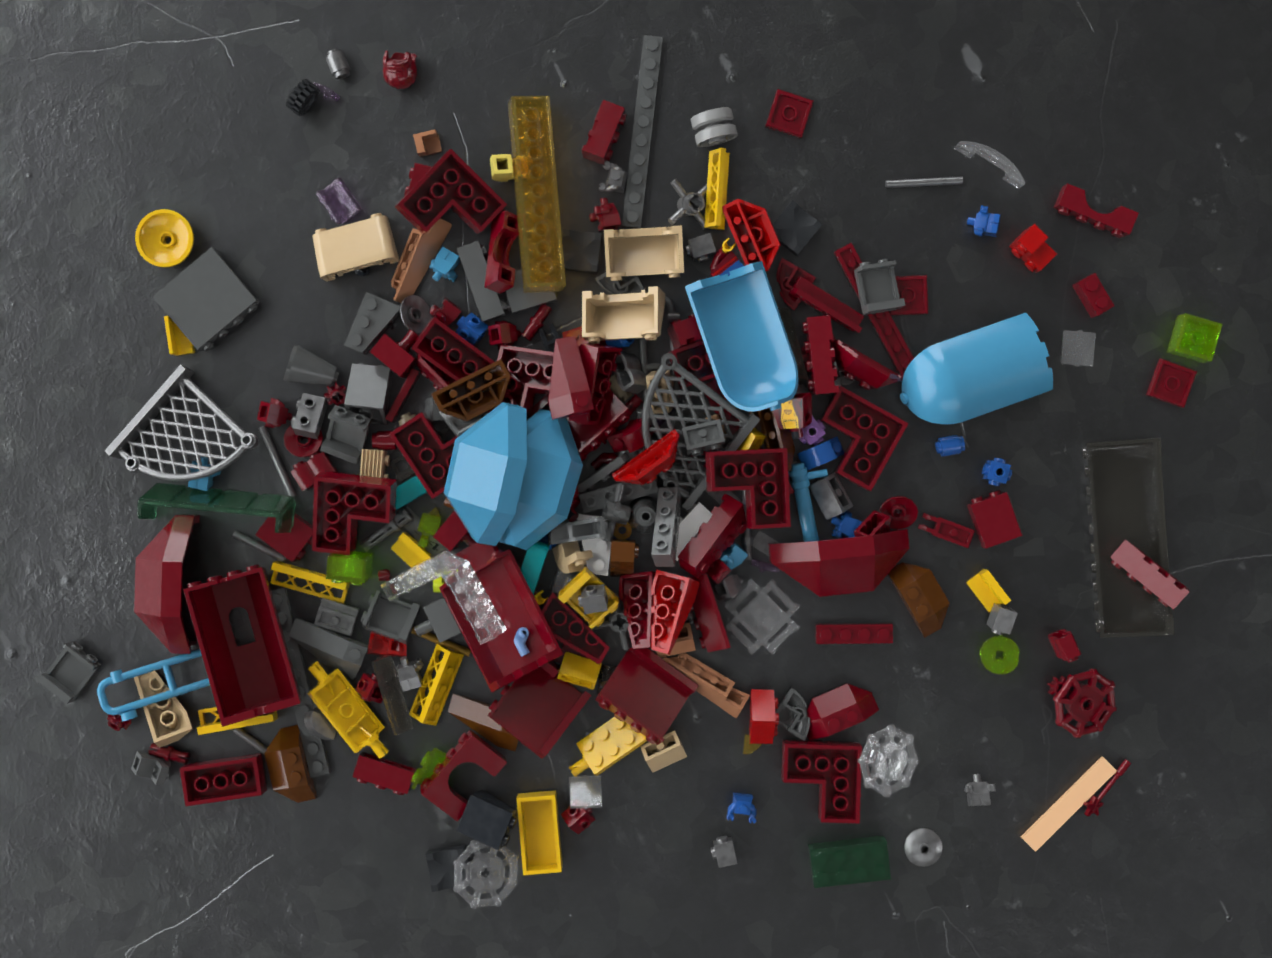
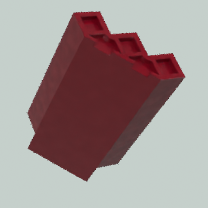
[439,543,563,692]

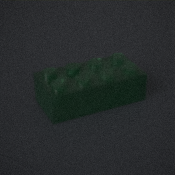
[808,836,891,888]

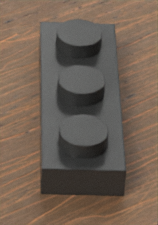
[578,452,629,493]

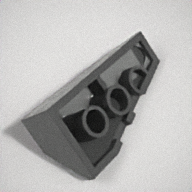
[289,618,368,680]

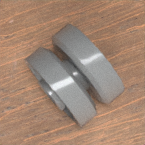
[690,107,738,147]

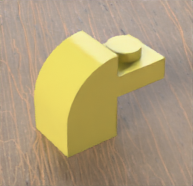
[490,154,529,182]

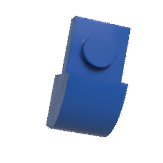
[797,436,845,470]

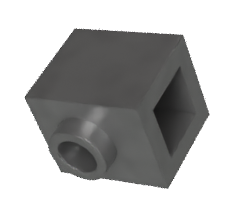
[685,233,716,262]
[578,584,608,614]
[987,603,1018,635]
[711,836,738,868]

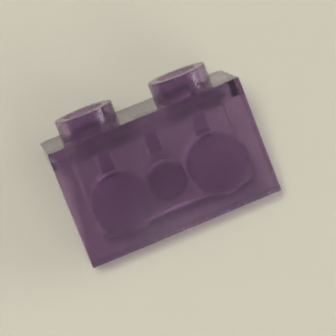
[316,178,362,224]

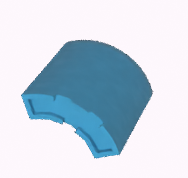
[685,261,798,412]
[900,313,1053,424]

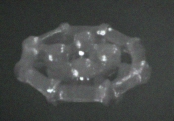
[858,724,920,797]
[453,840,519,909]

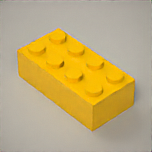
[516,790,563,875]

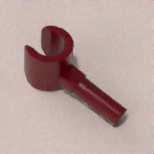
[378,569,396,595]

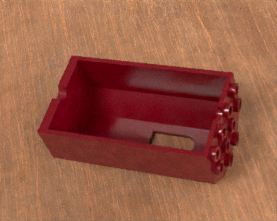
[183,564,302,727]

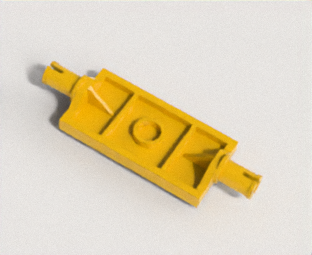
[307,661,389,759]
[569,717,647,777]

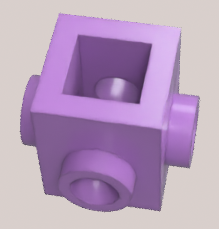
[799,416,826,446]

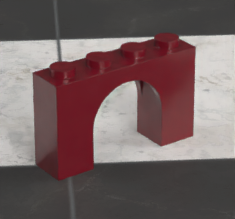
[420,730,507,822]

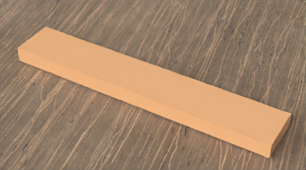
[1021,756,1117,852]

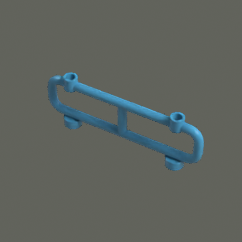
[97,649,210,722]

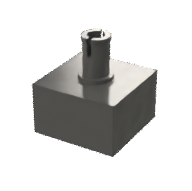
[414,597,461,643]

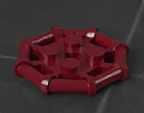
[1053,668,1117,738]

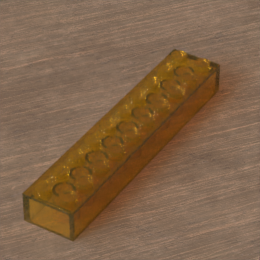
[508,96,566,293]

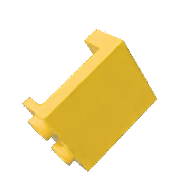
[558,566,619,629]

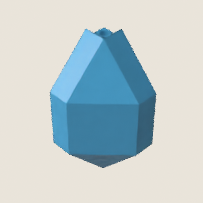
[444,402,527,546]
[499,409,583,550]

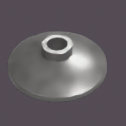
[400,295,432,333]
[904,828,942,867]

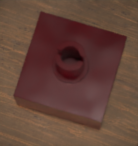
[370,330,419,379]
[433,510,476,552]

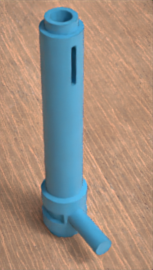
[788,463,828,542]

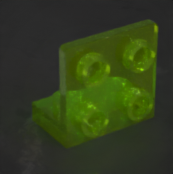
[411,747,446,790]

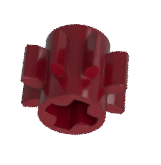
[324,382,346,406]
[1047,676,1072,698]
[107,714,132,731]

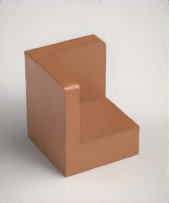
[413,129,442,157]

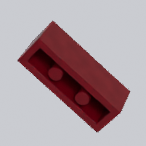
[352,752,417,795]

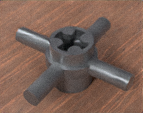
[668,179,707,230]

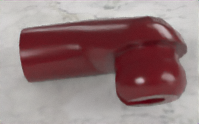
[591,453,618,470]

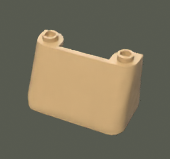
[312,213,399,282]
[604,225,684,281]
[582,286,665,344]

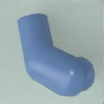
[514,627,530,657]

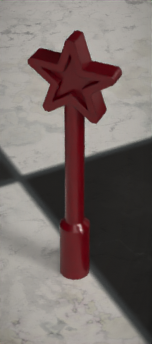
[1083,759,1131,817]

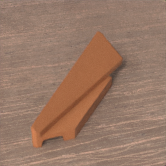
[391,219,452,303]
[663,653,750,718]

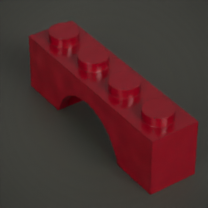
[1054,183,1139,238]
[484,210,521,294]

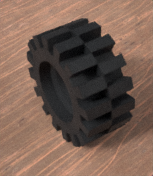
[286,79,321,117]

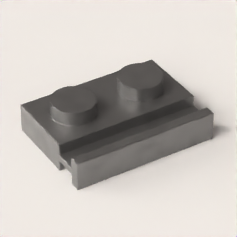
[314,598,360,636]

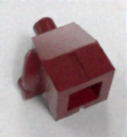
[589,198,621,232]
[430,298,461,326]
[488,320,521,351]
[257,398,292,428]

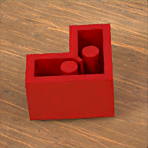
[1009,224,1057,273]
[749,689,779,744]

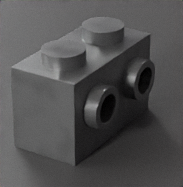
[291,393,328,439]
[809,472,853,520]

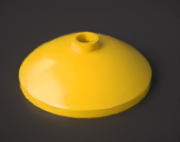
[135,209,194,268]

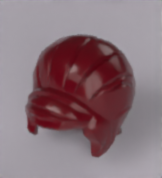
[383,50,418,89]

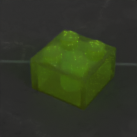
[1167,313,1223,363]
[326,551,374,585]

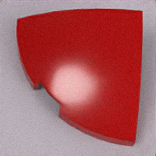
[367,632,407,657]

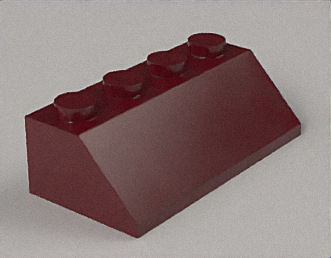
[411,317,495,381]
[687,573,731,652]

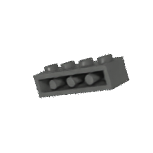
[457,241,508,323]

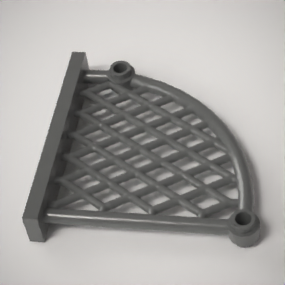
[642,353,760,510]

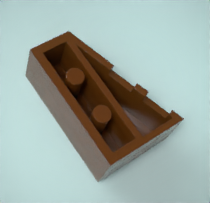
[610,539,639,577]

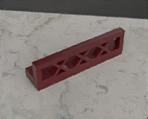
[789,277,864,333]

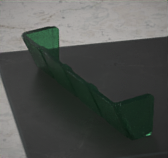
[137,483,296,533]

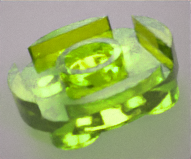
[979,635,1019,674]

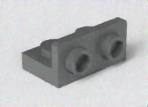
[682,419,725,456]

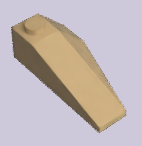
[134,671,193,748]

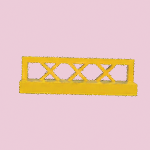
[704,148,730,230]
[270,561,351,604]
[409,644,464,726]
[197,707,278,735]

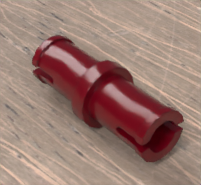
[521,304,552,342]
[149,743,190,765]

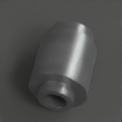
[325,49,350,80]

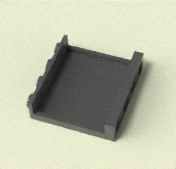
[153,247,261,351]

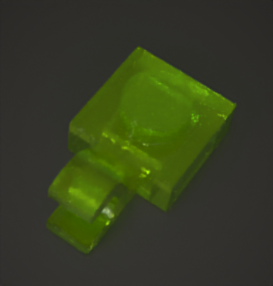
[417,512,442,548]

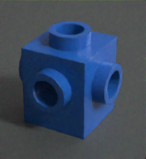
[456,312,488,346]
[982,458,1012,486]

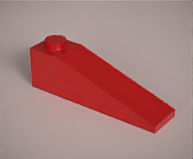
[651,570,700,655]

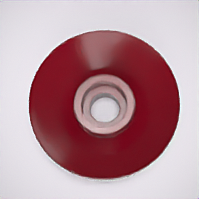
[284,425,323,457]
[879,496,918,529]

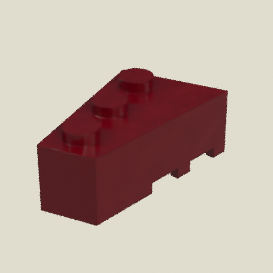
[582,100,627,165]

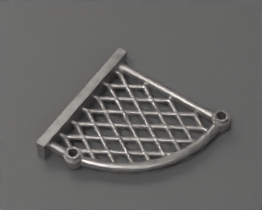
[105,364,259,481]

